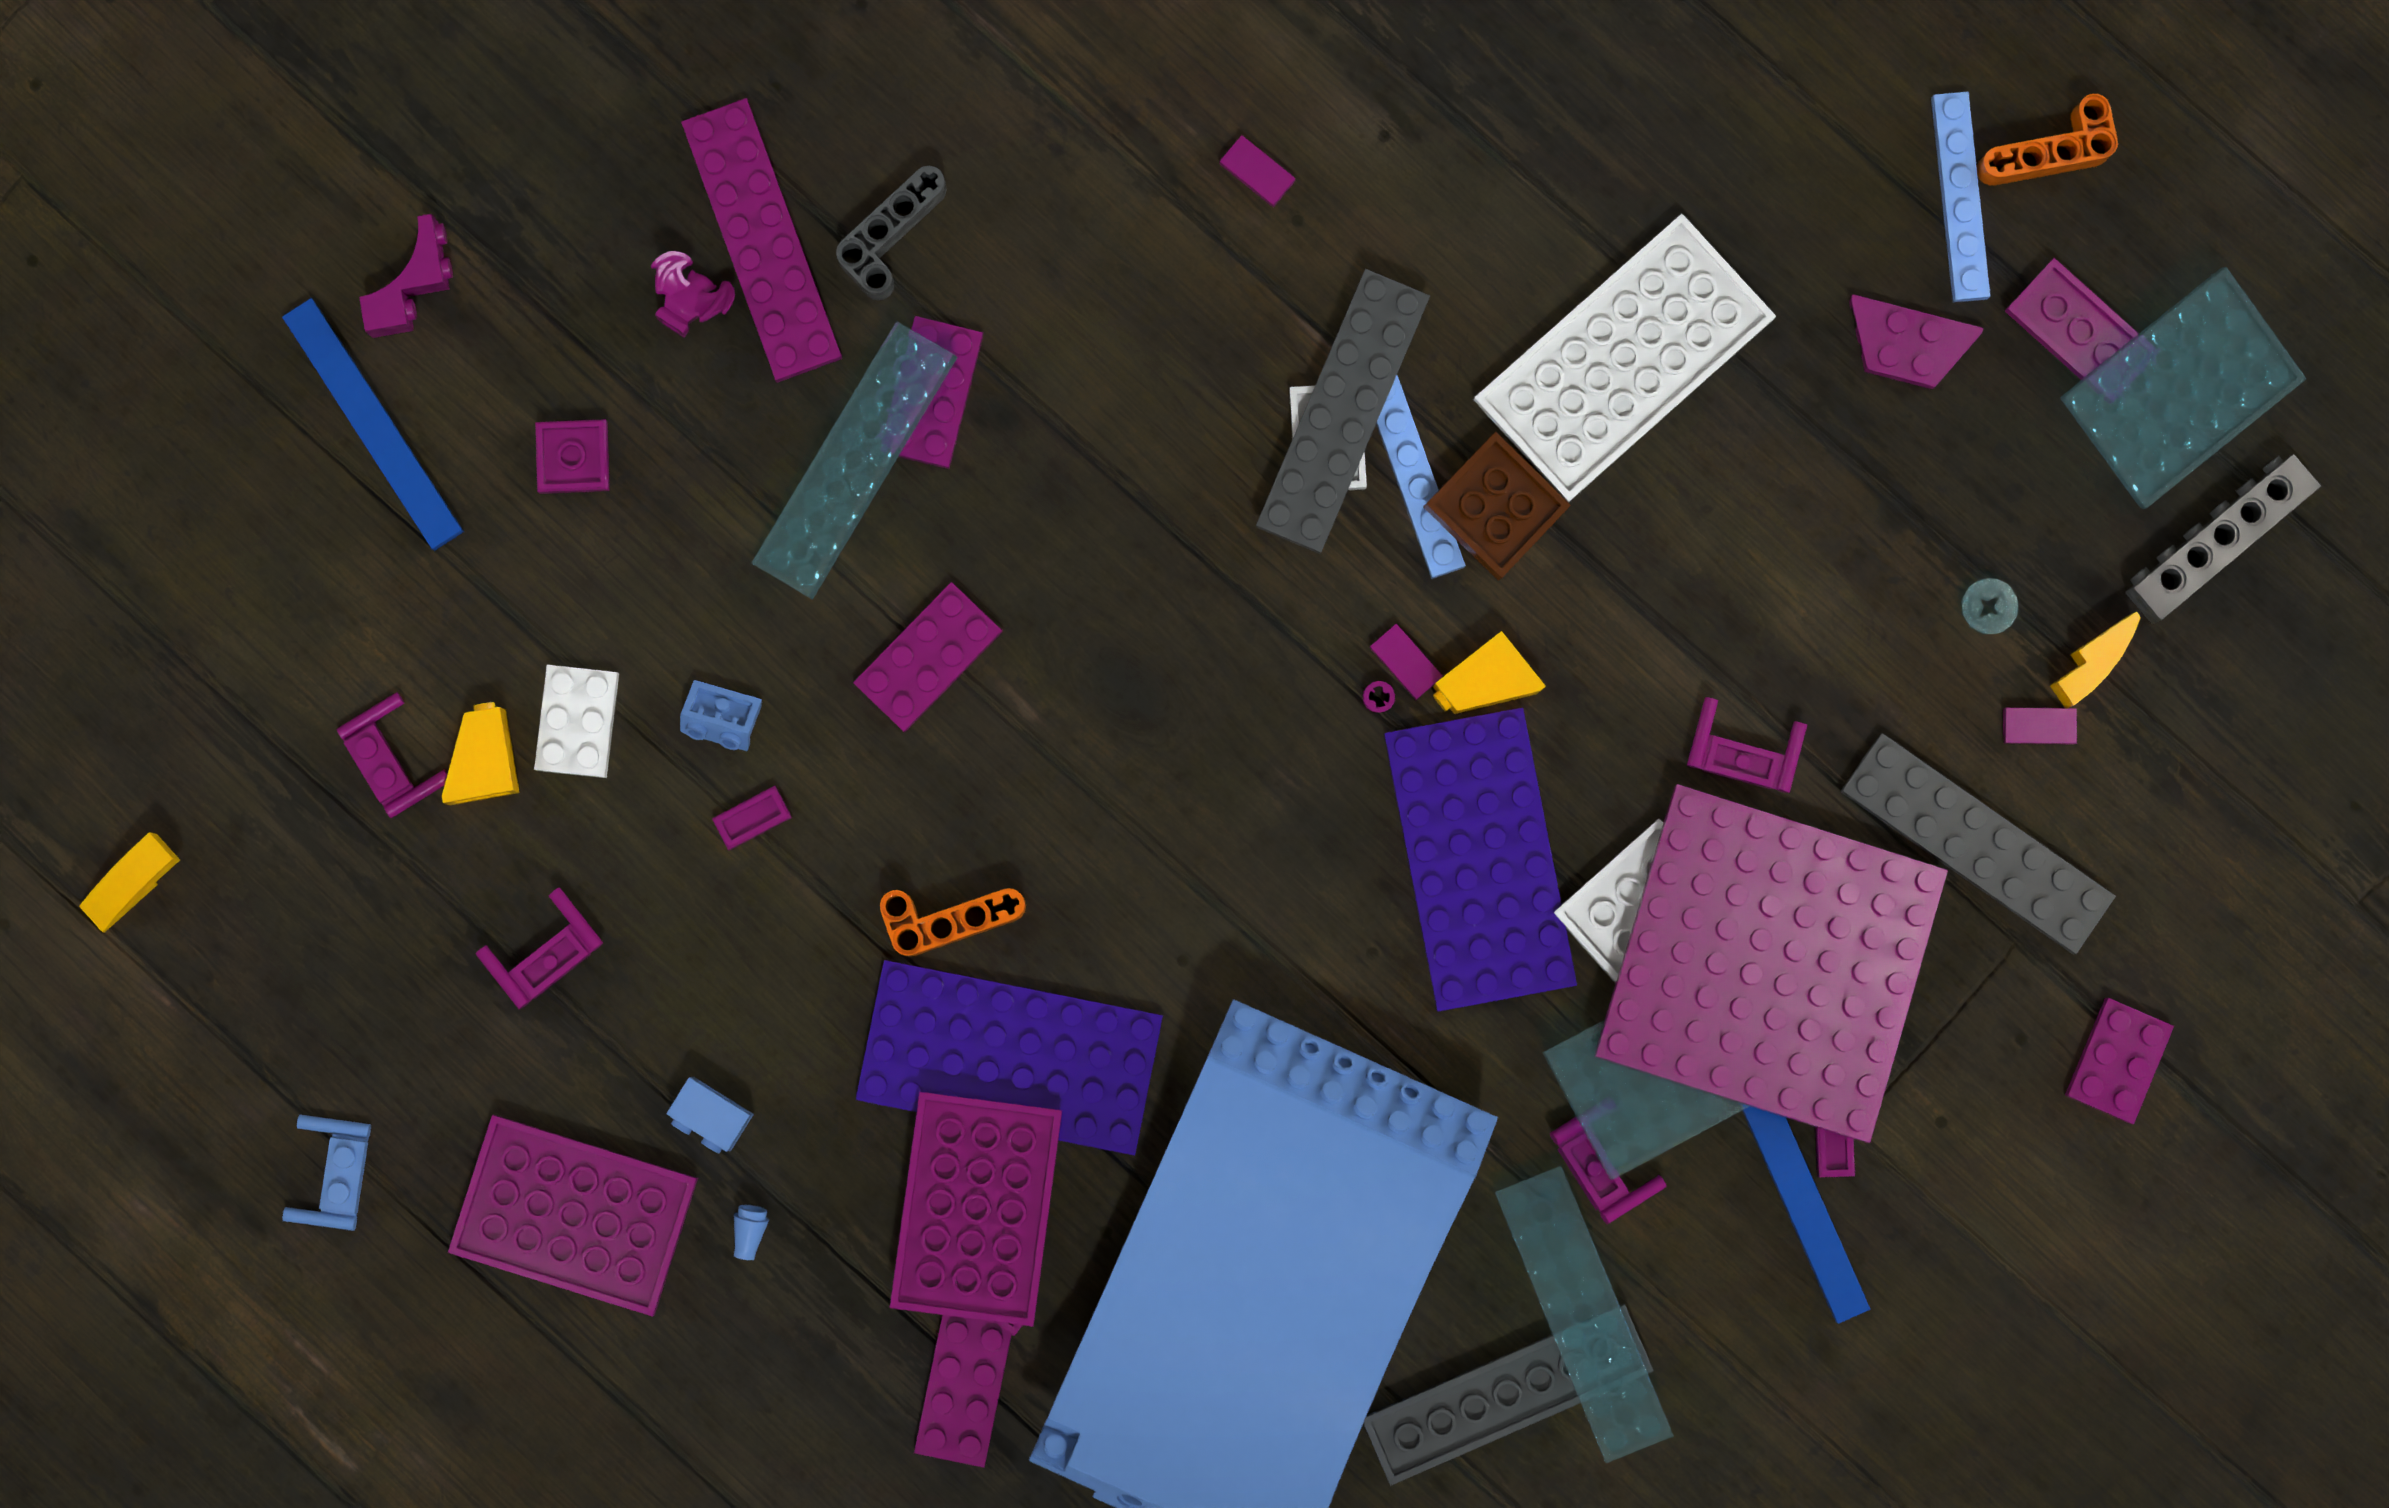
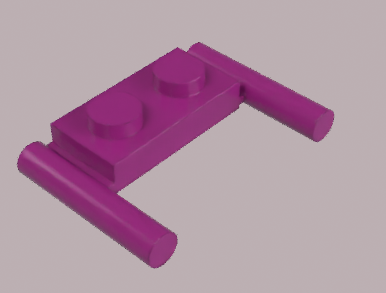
[336,692,448,818]
[1687,697,1807,793]
[475,887,603,1010]
[1550,1096,1666,1224]

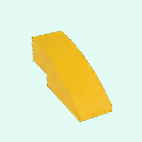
[2050,611,2141,708]
[79,832,180,933]

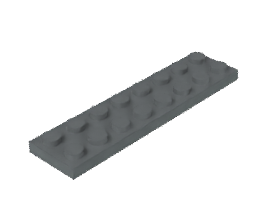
[1256,269,1430,555]
[1840,733,2116,954]
[1363,1304,1654,1486]

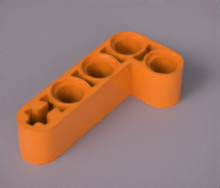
[1977,94,2118,185]
[880,888,1026,957]

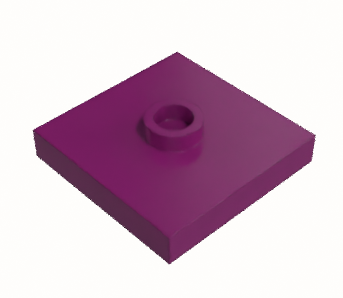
[535,419,610,494]

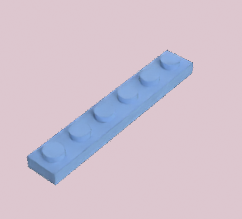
[1931,92,1990,302]
[1376,375,1466,579]

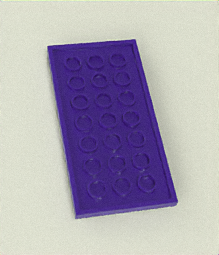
[1384,708,1577,1012]
[855,960,1163,1156]

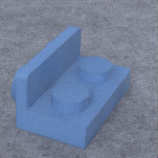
[680,680,762,751]

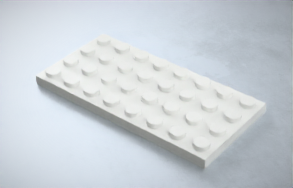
[1474,214,1776,503]

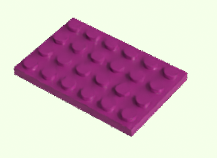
[890,1092,1062,1327]
[448,1115,698,1317]

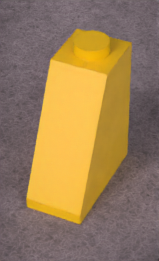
[1433,631,1546,714]
[442,702,520,805]

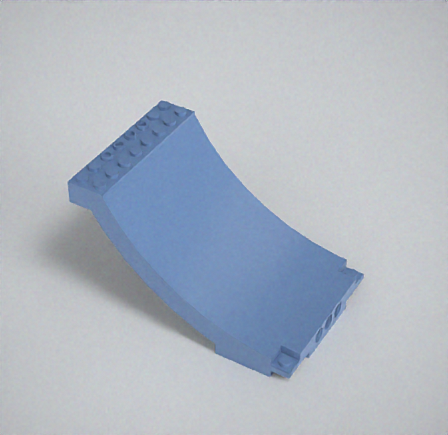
[1029,999,1498,1508]

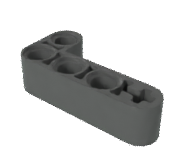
[836,166,947,300]

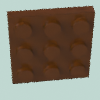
[1423,431,1571,581]

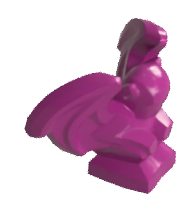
[650,251,735,338]

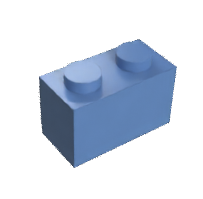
[666,1077,754,1153]

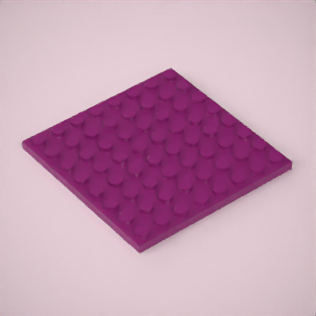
[1594,784,1948,1143]

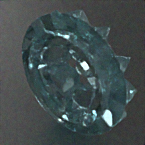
[1961,578,2018,634]

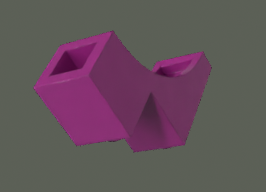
[359,214,453,338]

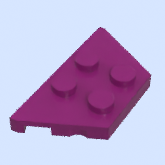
[1849,294,1983,389]

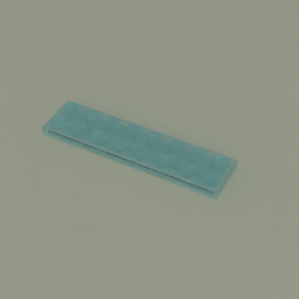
[752,321,958,600]
[1495,1166,1673,1464]

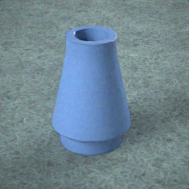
[734,1205,769,1260]

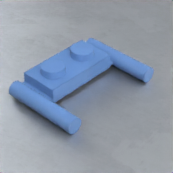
[282,1115,371,1231]

